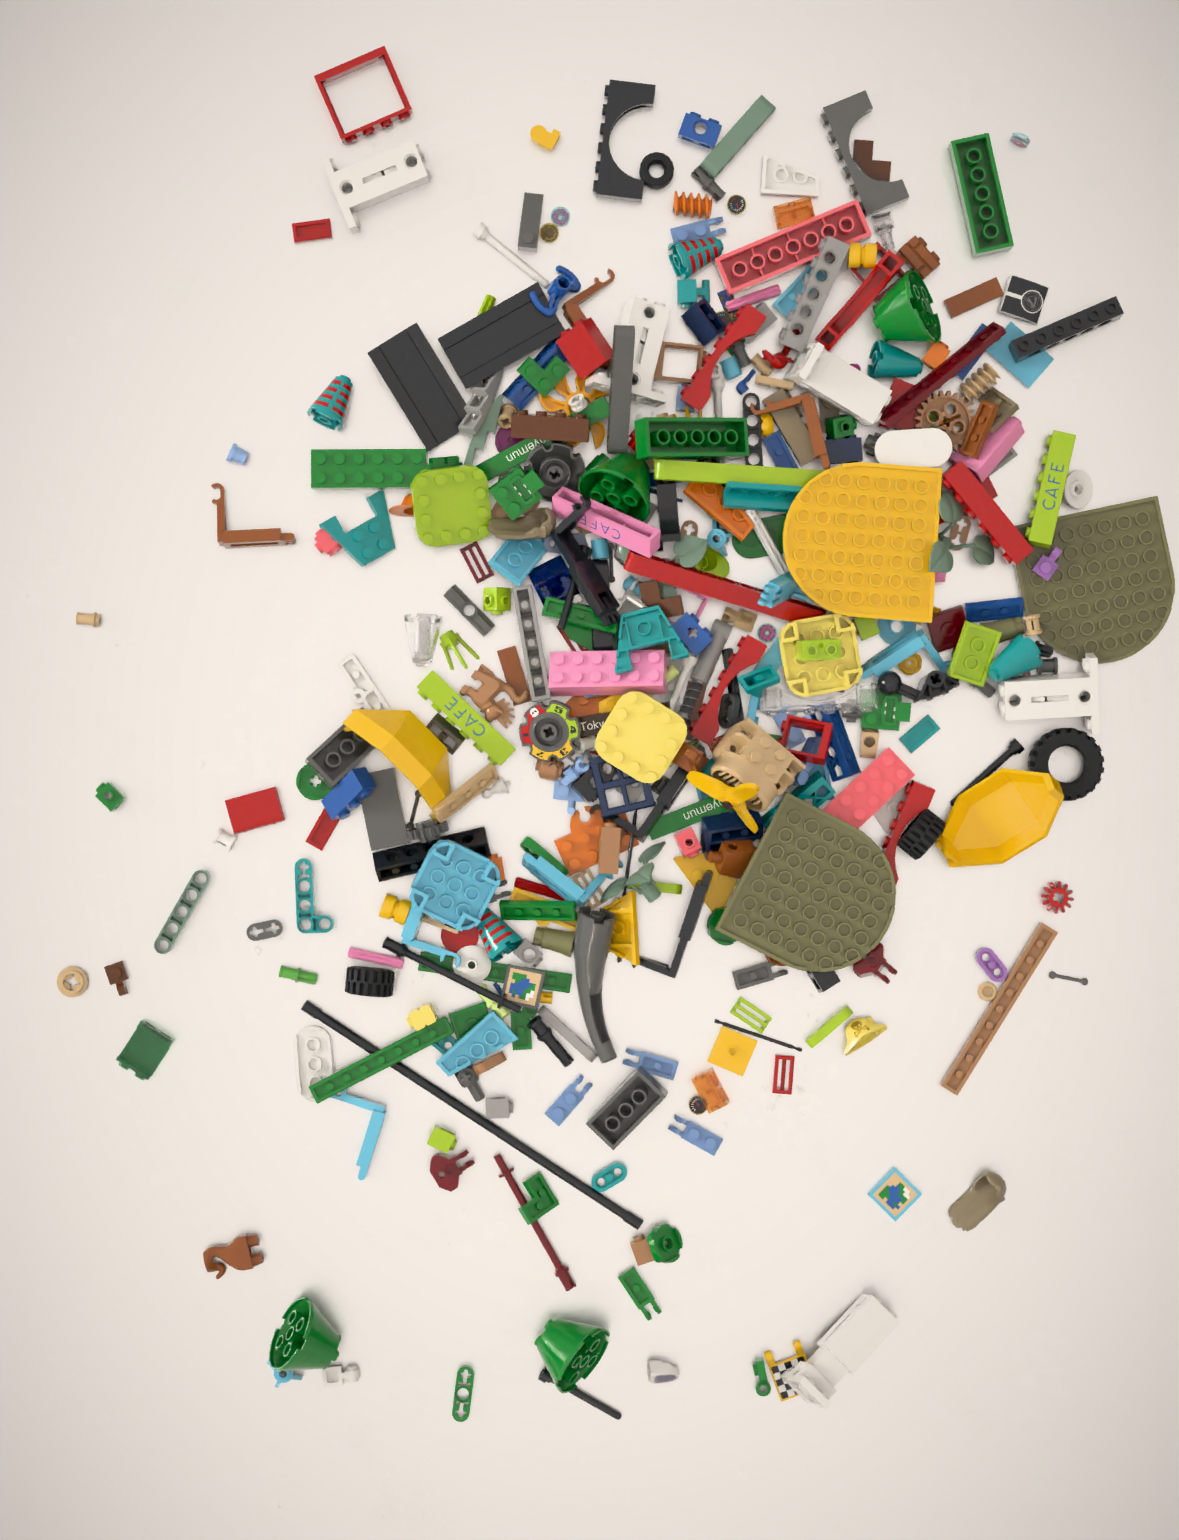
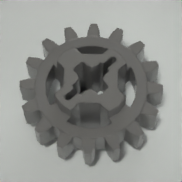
[407,819,449,843]

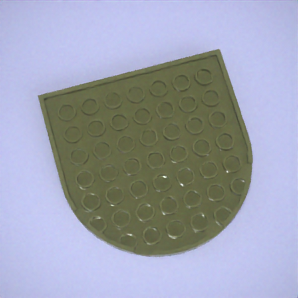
[1014,496,1175,663]
[715,792,896,972]

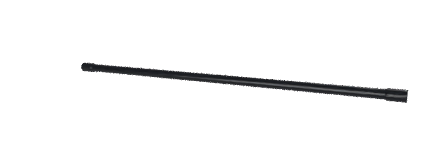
[301,1000,644,1230]

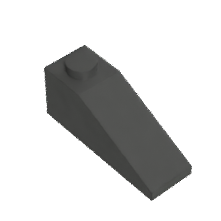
[518,192,544,252]

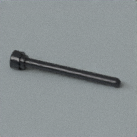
[558,545,592,631]
[950,738,1025,806]
[538,1366,622,1420]

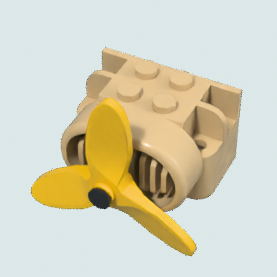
[686,717,807,834]

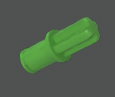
[279,965,318,985]

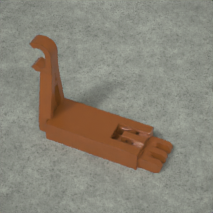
[562,268,615,371]
[750,393,831,470]
[211,483,296,549]
[671,741,709,773]

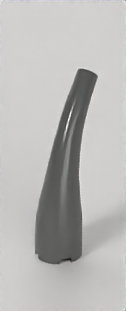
[574,906,617,1064]

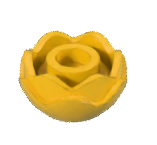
[761,413,774,437]
[898,653,922,675]

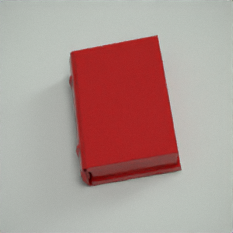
[225,787,285,835]

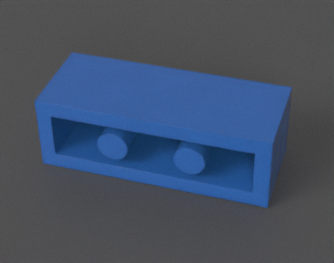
[321,767,376,820]

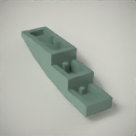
[464,395,504,465]

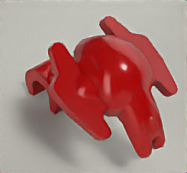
[762,329,800,369]

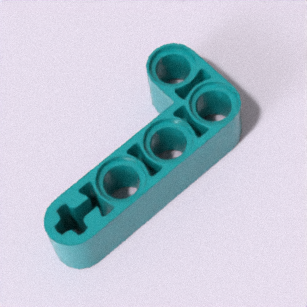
[295,858,335,933]

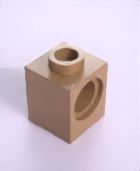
[630,1234,655,1266]

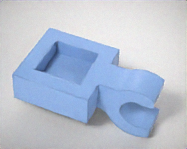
[560,755,590,786]

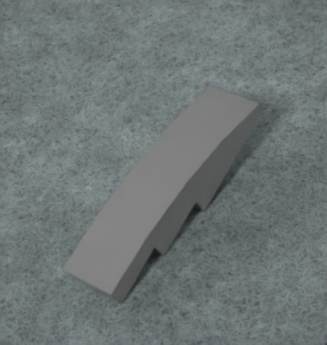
[458,368,504,435]

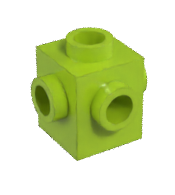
[483,587,511,615]

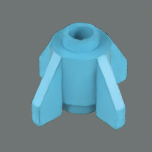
[707,519,734,557]
[267,1360,303,1388]

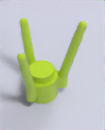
[439,630,480,670]

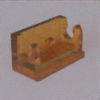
[772,197,815,230]
[692,1067,730,1114]

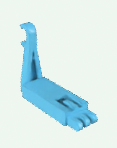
[758,571,814,608]
[861,628,951,679]
[521,853,623,908]
[401,904,461,967]
[331,1089,387,1180]

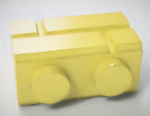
[407,1002,438,1031]

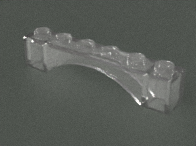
[760,682,878,717]

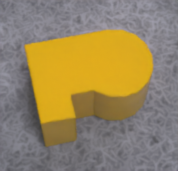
[530,125,561,152]

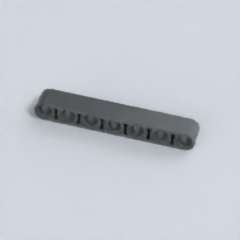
[607,325,635,454]

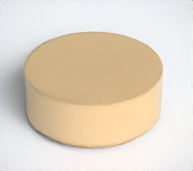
[977,982,997,1001]

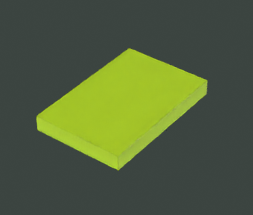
[947,620,1002,687]

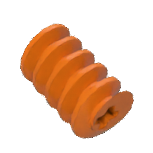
[673,191,713,219]

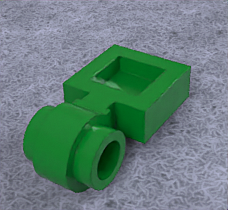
[753,1357,771,1396]

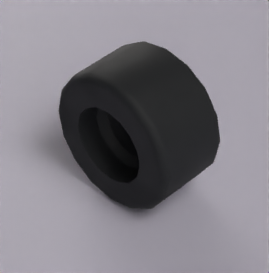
[639,152,674,189]

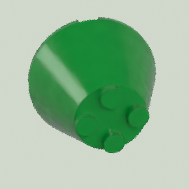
[873,269,941,343]
[578,453,650,522]
[269,1297,341,1371]
[534,1318,610,1393]

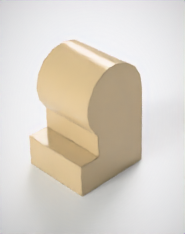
[859,728,879,758]

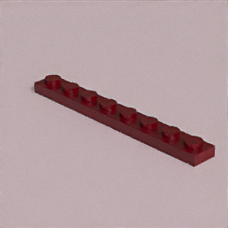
[879,322,1006,428]

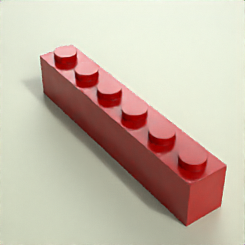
[942,461,1034,565]

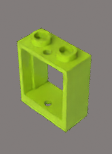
[795,638,841,661]

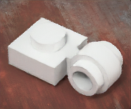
[322,1365,360,1387]

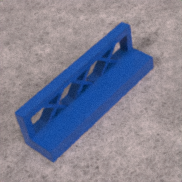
[502,339,567,410]
[807,700,861,782]

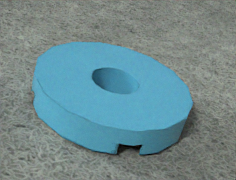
[878,619,916,645]

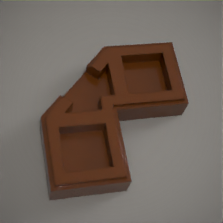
[853,139,891,182]
[639,580,685,618]

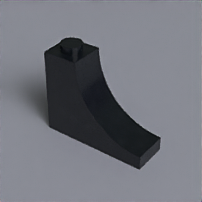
[656,480,681,542]

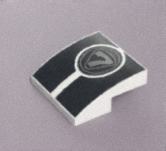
[998,275,1049,324]

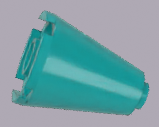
[868,340,923,378]
[988,634,1042,682]

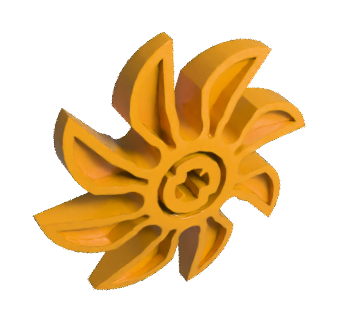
[538,373,610,449]

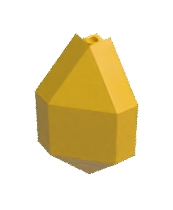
[343,709,451,821]
[935,768,1064,868]

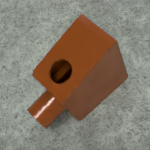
[708,839,756,879]

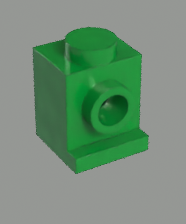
[825,414,857,439]
[95,782,127,812]

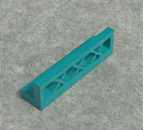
[723,481,803,512]
[761,770,836,829]

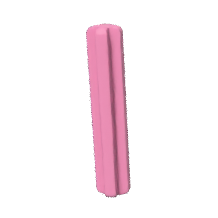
[725,284,781,312]
[348,947,404,969]

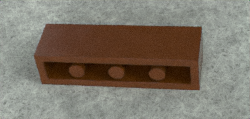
[510,410,590,443]

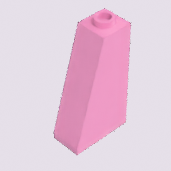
[949,416,1025,483]

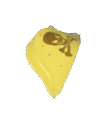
[844,1016,887,1056]

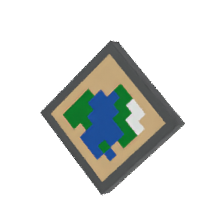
[501,964,546,1010]

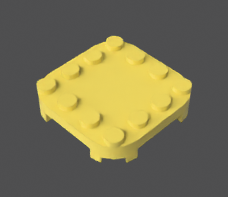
[779,614,863,697]
[595,691,687,783]

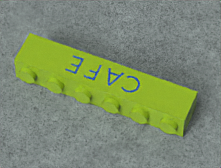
[1024,430,1076,549]
[417,670,517,766]

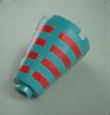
[668,237,724,280]
[307,375,353,431]
[477,908,523,962]

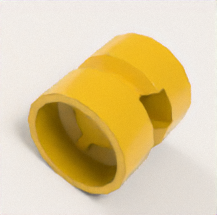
[847,242,877,269]
[379,893,412,925]

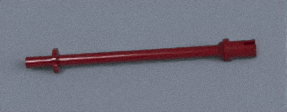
[493,1153,577,1291]

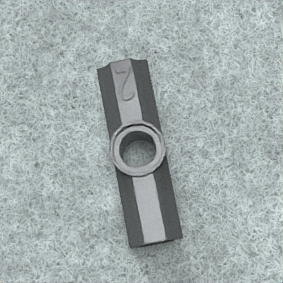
[443,584,495,637]

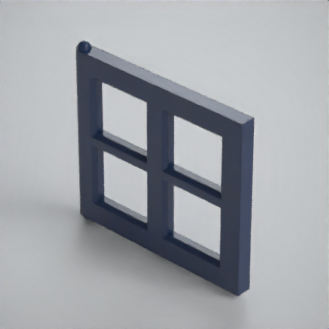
[589,756,656,818]

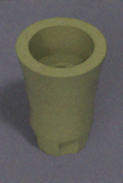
[980,617,1025,643]
[533,927,575,958]

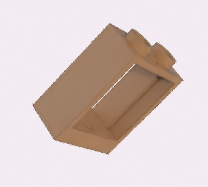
[654,341,707,384]
[597,823,621,874]

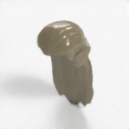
[487,507,556,540]
[948,1172,1007,1232]

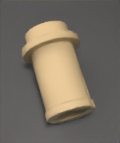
[751,353,774,377]
[76,612,101,627]

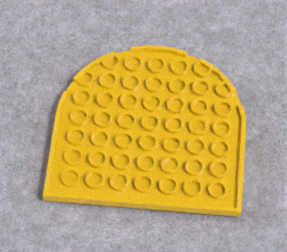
[783,462,943,623]

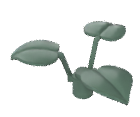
[928,490,995,573]
[618,535,708,598]
[600,841,666,903]

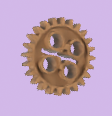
[913,391,975,451]

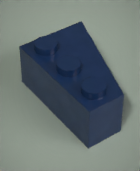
[700,810,764,861]

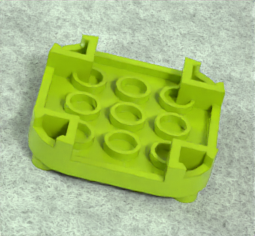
[410,464,492,547]

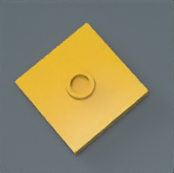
[707,1026,758,1076]

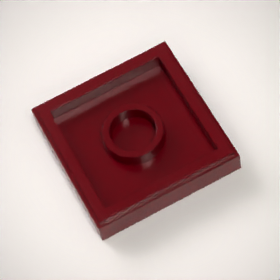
[927,605,966,653]

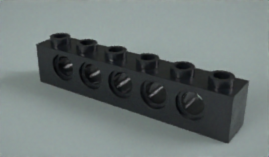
[1008,296,1124,363]
[372,826,491,882]

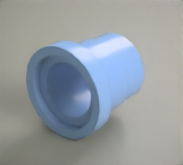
[226,443,249,465]

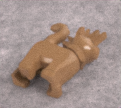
[459,664,529,729]

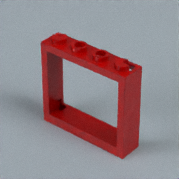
[314,46,413,144]

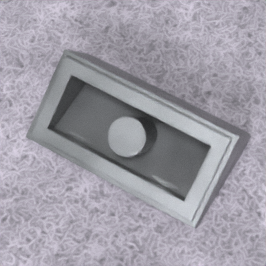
[426,713,466,755]

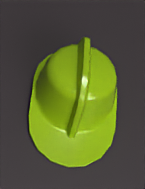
[692,546,730,578]

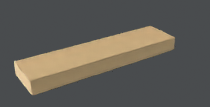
[433,763,499,823]

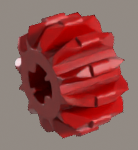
[1041,881,1074,914]

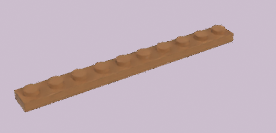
[940,922,1058,1096]

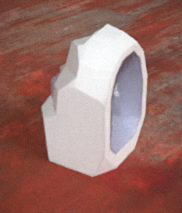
[647,1360,680,1384]

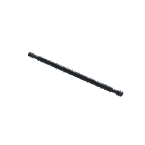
[622,810,637,896]
[714,1019,802,1052]

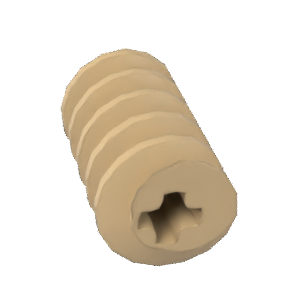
[958,363,1001,405]

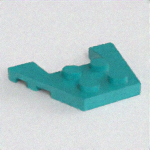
[319,490,395,567]
[615,605,690,675]

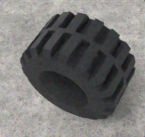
[897,808,946,860]
[345,966,395,997]

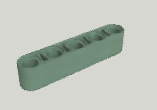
[700,95,776,178]
[154,869,211,954]

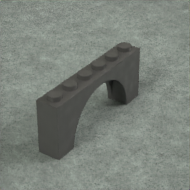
[820,90,909,218]

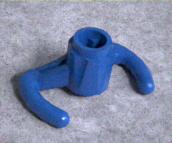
[529,265,581,317]

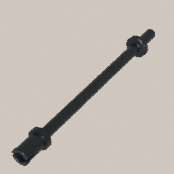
[382,937,522,1013]

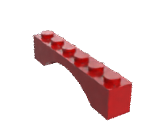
[815,248,907,351]
[680,304,767,413]
[689,634,767,746]
[882,780,936,885]

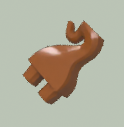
[203,1233,264,1279]

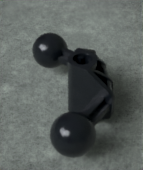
[877,645,960,703]

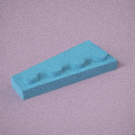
[435,1010,518,1077]

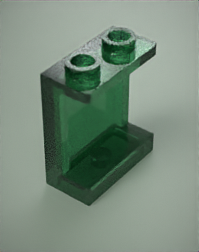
[116,1019,175,1081]

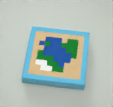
[868,1167,922,1222]

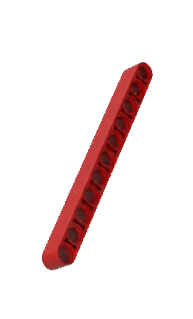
[623,550,827,622]

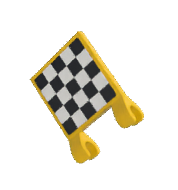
[764,1340,807,1402]

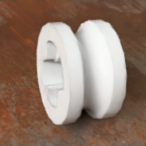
[568,394,588,412]

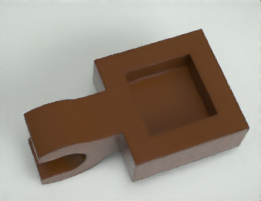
[104,961,129,996]

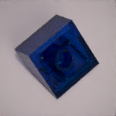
[528,555,580,606]

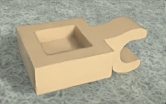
[721,607,758,632]

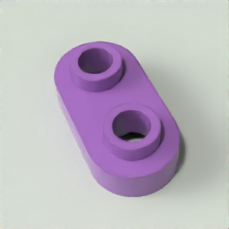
[976,947,1008,982]

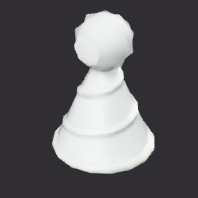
[481,776,511,799]

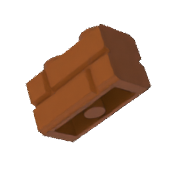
[897,235,940,280]

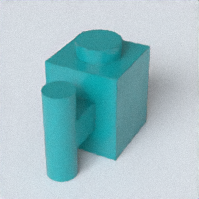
[677,279,710,308]

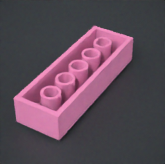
[548,650,668,696]

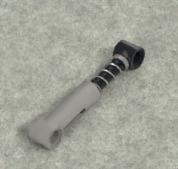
[677,619,733,731]

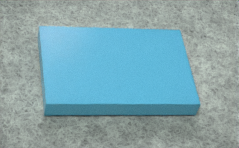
[986,322,1054,389]
[488,538,551,587]

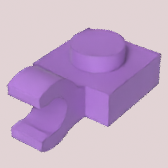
[1032,547,1062,581]

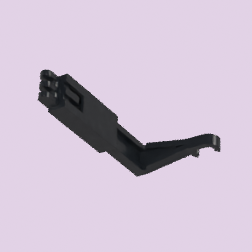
[550,494,621,627]
[590,746,706,843]
[617,870,713,978]

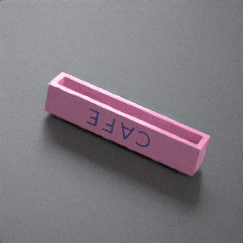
[552,486,661,558]

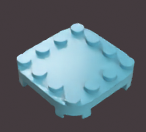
[409,840,501,931]

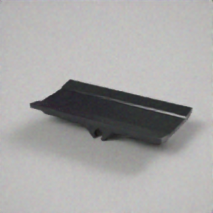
[438,282,565,389]
[368,322,467,452]

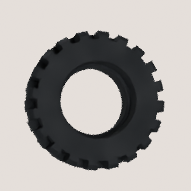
[1028,728,1104,801]

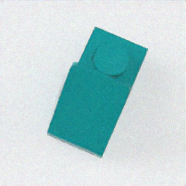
[737,665,781,698]

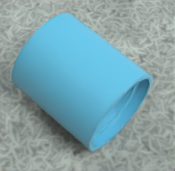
[719,356,743,381]
[591,539,610,560]

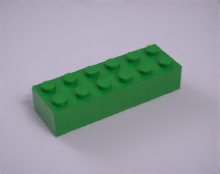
[949,133,1014,257]
[634,417,749,459]
[311,449,428,490]

